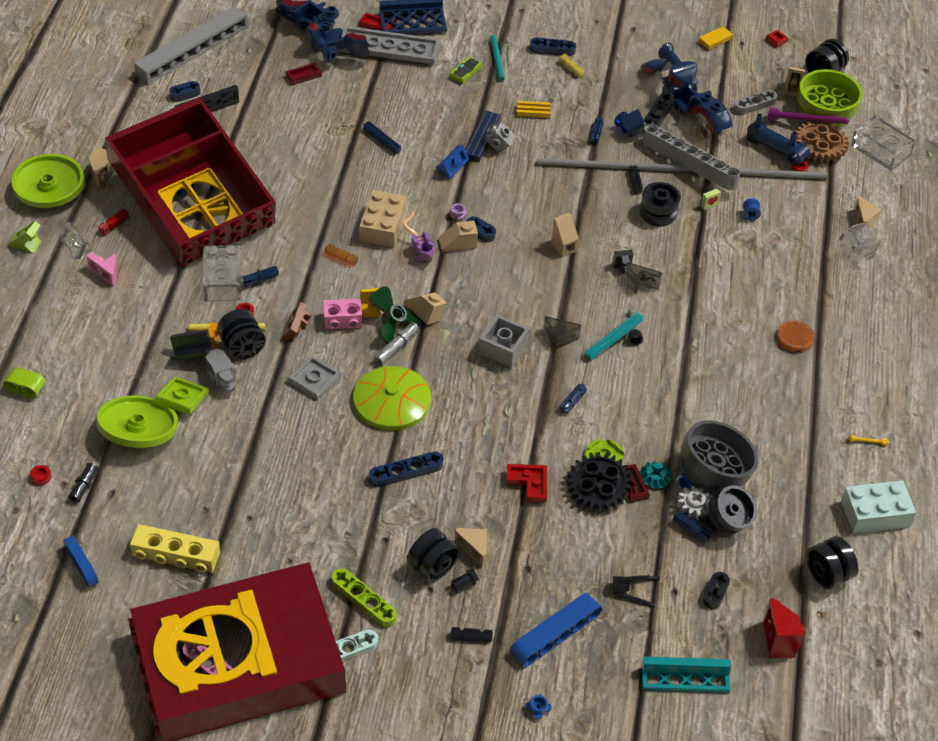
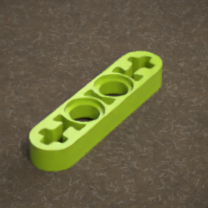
[332,568,397,628]

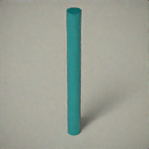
[490,35,505,82]

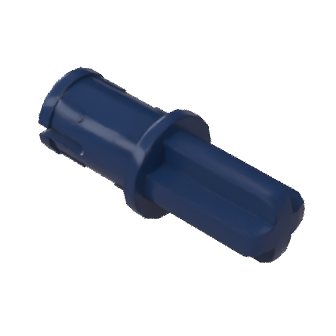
[242,266,279,287]
[673,511,712,543]

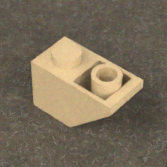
[88,147,115,188]
[551,213,579,257]

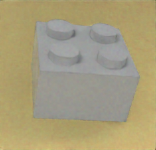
[478,314,530,368]

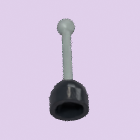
[628,309,643,346]

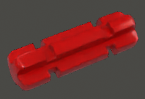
[98,209,129,235]

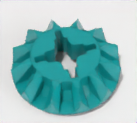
[640,460,672,489]

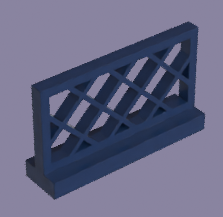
[379,0,447,34]

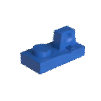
[436,145,469,179]

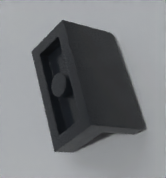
[170,329,213,361]

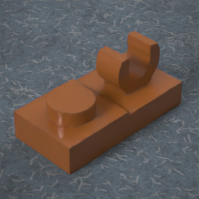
[282,302,312,341]

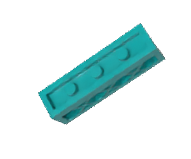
[641,656,732,694]

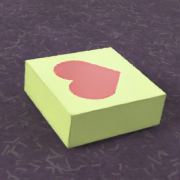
[701,189,721,210]

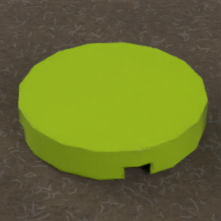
[585,439,624,472]

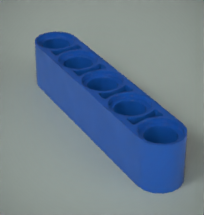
[510,593,603,667]

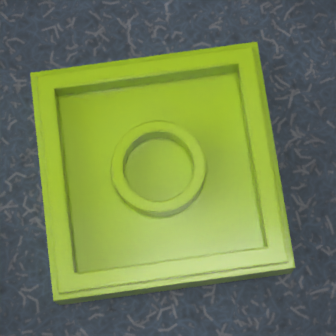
[155,376,209,415]

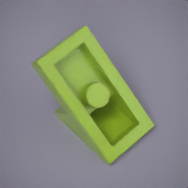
[8,221,41,253]

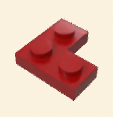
[506,464,547,503]

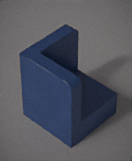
[621,109,646,138]

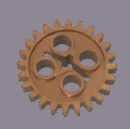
[795,121,849,163]

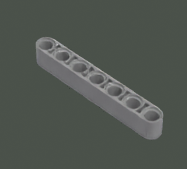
[642,124,740,190]

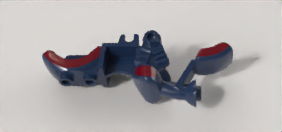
[275,0,370,63]
[641,43,733,132]

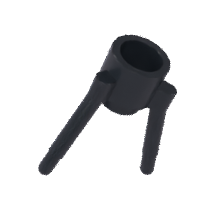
[612,575,660,607]

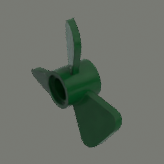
[368,286,424,344]

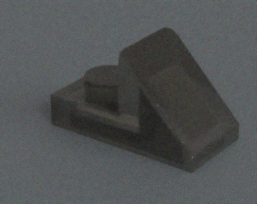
[625,262,662,294]

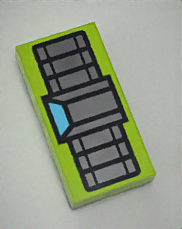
[450,57,482,84]

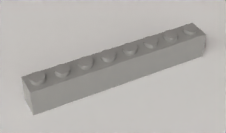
[134,6,248,85]

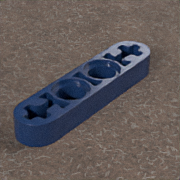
[369,452,444,487]

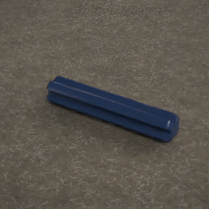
[363,121,401,154]

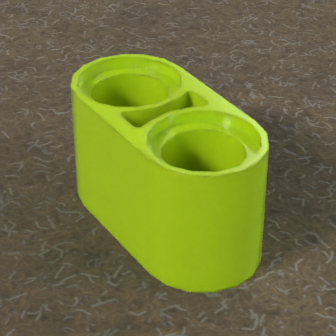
[3,367,46,399]

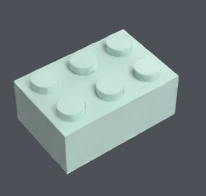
[841,480,916,534]

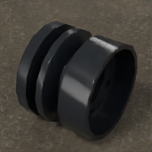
[805,38,849,73]
[217,309,266,360]

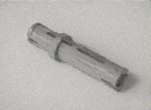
[373,322,419,366]

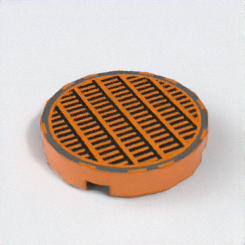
[777,320,815,352]

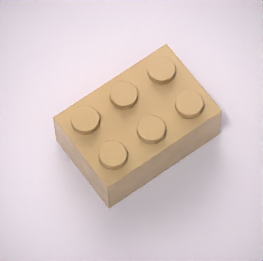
[359,190,407,248]

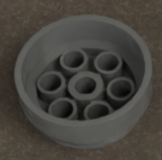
[681,420,758,493]

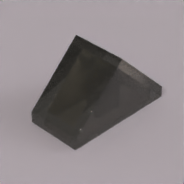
[543,316,582,349]

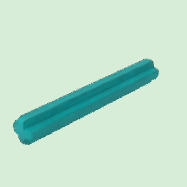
[584,312,644,360]

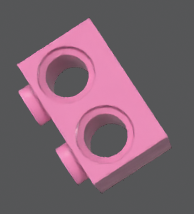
[323,299,362,329]

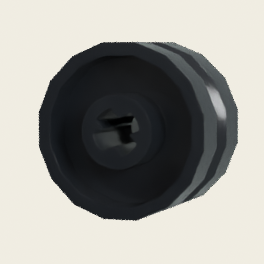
[639,182,681,226]
[703,485,757,536]
[407,528,460,582]
[806,536,858,589]

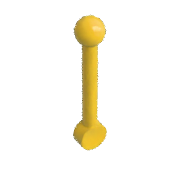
[848,435,889,446]

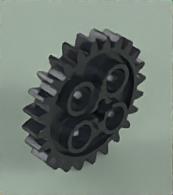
[567,452,632,513]

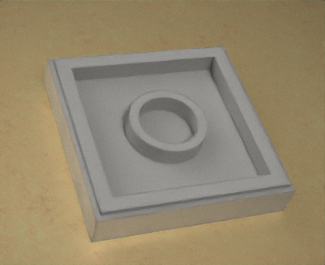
[287,355,342,401]

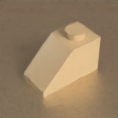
[783,67,806,97]
[438,221,478,252]
[404,292,447,325]

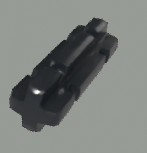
[628,165,643,194]
[450,627,493,642]

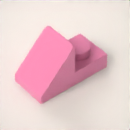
[86,252,118,286]

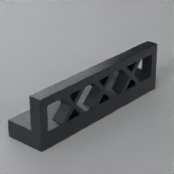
[170,85,239,113]

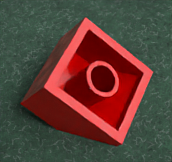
[762,598,805,658]

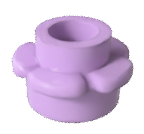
[450,204,467,220]

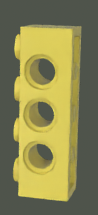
[130,524,220,573]

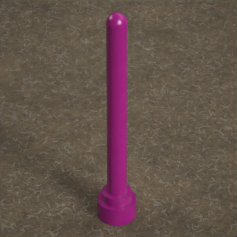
[768,107,850,124]

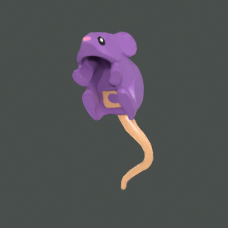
[404,211,434,262]

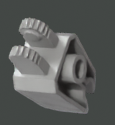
[205,349,237,393]

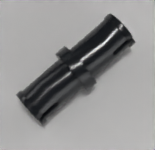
[68,463,99,503]

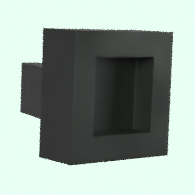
[612,249,633,273]

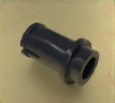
[450,569,479,593]

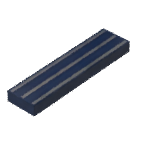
[466,111,501,162]

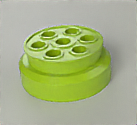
[797,69,863,128]

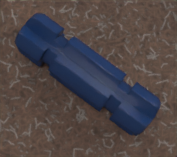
[590,117,604,144]
[559,384,587,413]

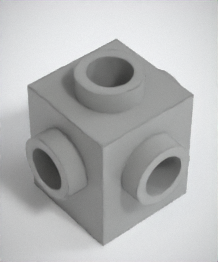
[485,122,515,153]

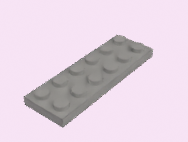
[338,26,440,65]

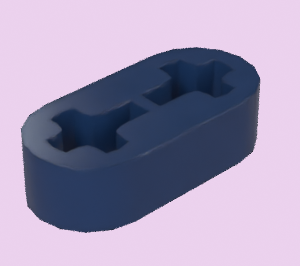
[169,81,201,102]
[466,216,496,242]

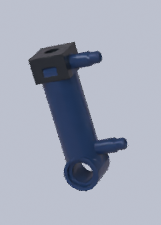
[746,114,811,165]

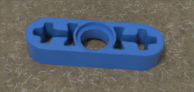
[63,535,99,587]

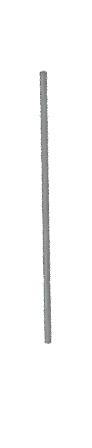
[537,158,828,180]

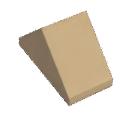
[854,197,881,234]
[454,528,487,568]

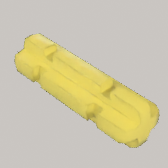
[559,54,584,78]

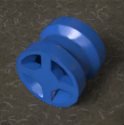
[743,198,761,221]

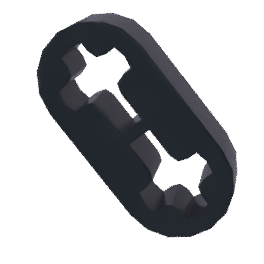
[703,572,730,609]

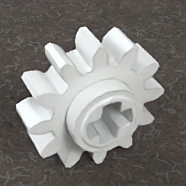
[677,486,710,521]

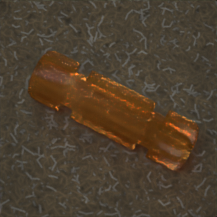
[325,244,358,266]

